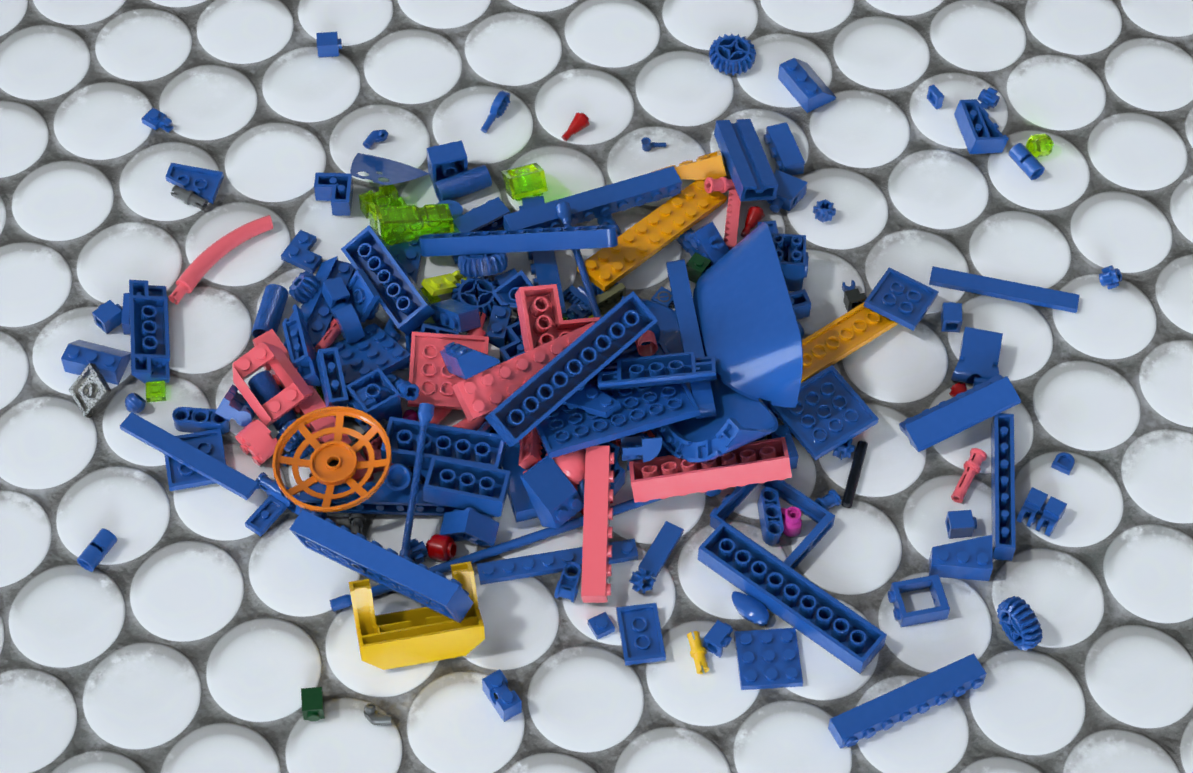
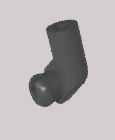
[364,703,392,725]

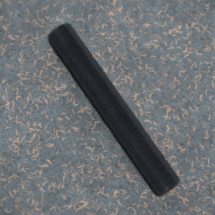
[841,440,868,508]

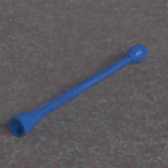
[555,202,601,318]
[399,403,435,558]

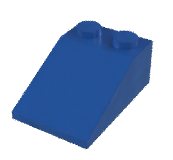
[520,455,584,529]

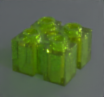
[359,184,409,233]

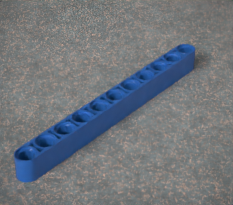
[419,225,618,257]
[666,259,716,419]

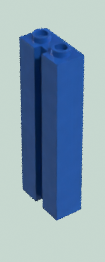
[714,119,778,201]

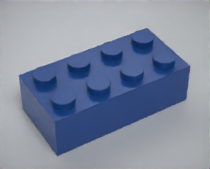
[423,456,511,517]

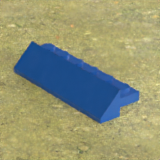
[284,256,356,354]
[129,280,170,386]
[598,351,717,391]
[899,375,1021,452]

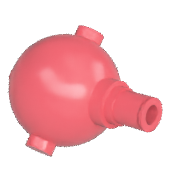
[523,449,586,491]

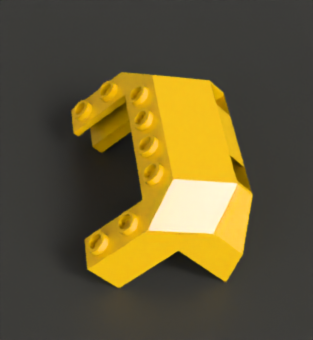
[349,561,485,670]

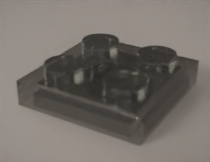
[69,363,112,418]

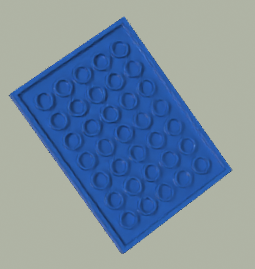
[535,340,700,459]

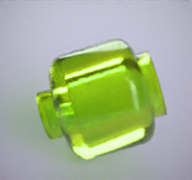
[1026,133,1054,158]

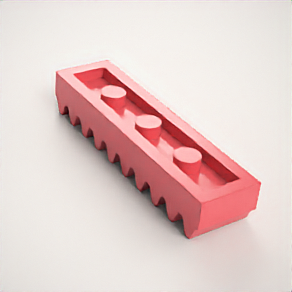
[724,189,741,250]
[518,428,543,470]

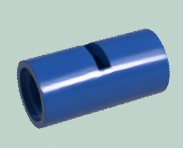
[1008,143,1045,180]
[77,528,117,572]

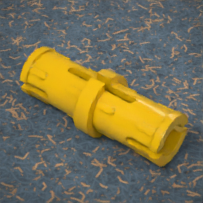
[687,631,710,674]

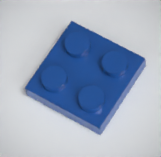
[346,269,380,323]

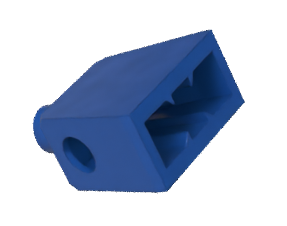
[767,169,807,213]

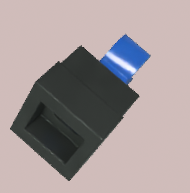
[842,280,867,312]

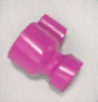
[781,506,802,537]

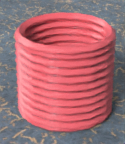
[635,330,658,357]

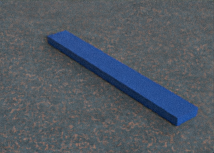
[929,266,1080,313]
[120,412,259,500]

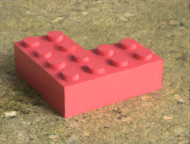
[515,284,600,352]

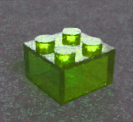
[502,163,548,201]

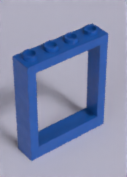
[710,480,835,570]

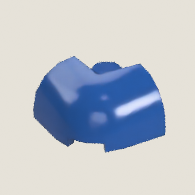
[620,433,662,463]

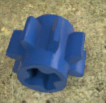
[978,87,1000,110]
[813,199,836,223]
[1099,265,1122,289]
[566,304,589,320]
[833,439,855,460]
[409,538,428,564]
[629,567,656,594]

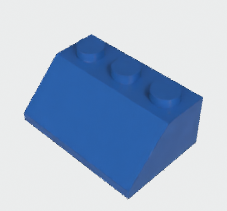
[778,58,836,113]
[61,340,131,385]
[440,342,500,380]

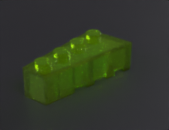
[375,204,454,246]

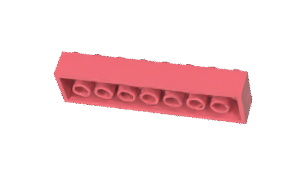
[452,322,595,422]
[629,437,792,503]

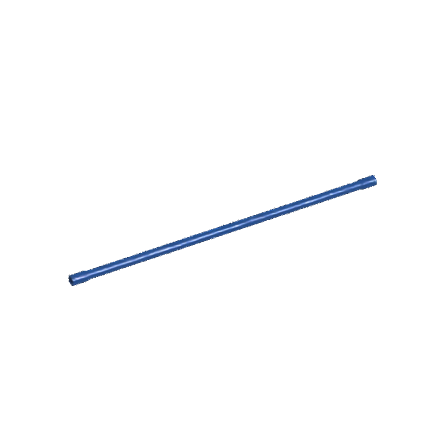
[329,496,674,612]

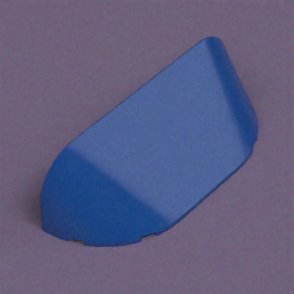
[693,222,803,408]
[621,296,778,463]

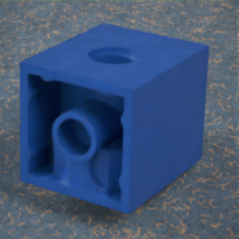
[771,233,809,291]
[346,368,402,432]

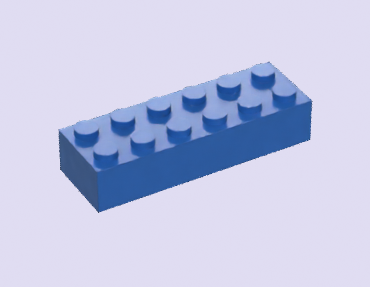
[341,225,436,336]
[381,417,506,470]

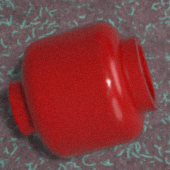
[426,534,457,562]

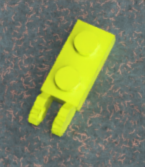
[421,270,467,297]

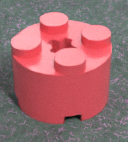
[235,419,278,466]

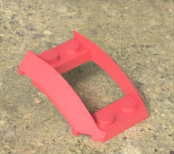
[232,342,314,427]

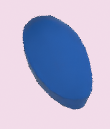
[732,591,769,626]

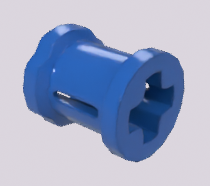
[815,489,842,511]

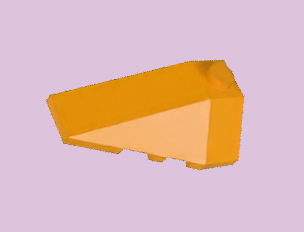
[652,151,727,180]

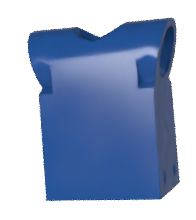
[951,327,1003,383]

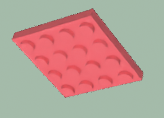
[407,332,489,410]

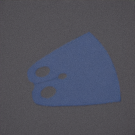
[350,153,430,185]

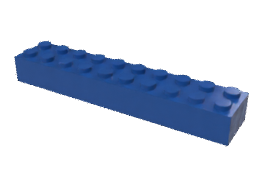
[484,291,658,447]
[289,509,473,623]
[697,521,887,674]

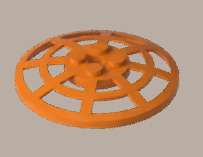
[272,406,392,513]

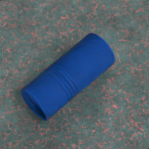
[434,164,492,202]
[251,284,289,338]
[248,370,298,431]

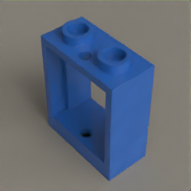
[888,574,950,627]

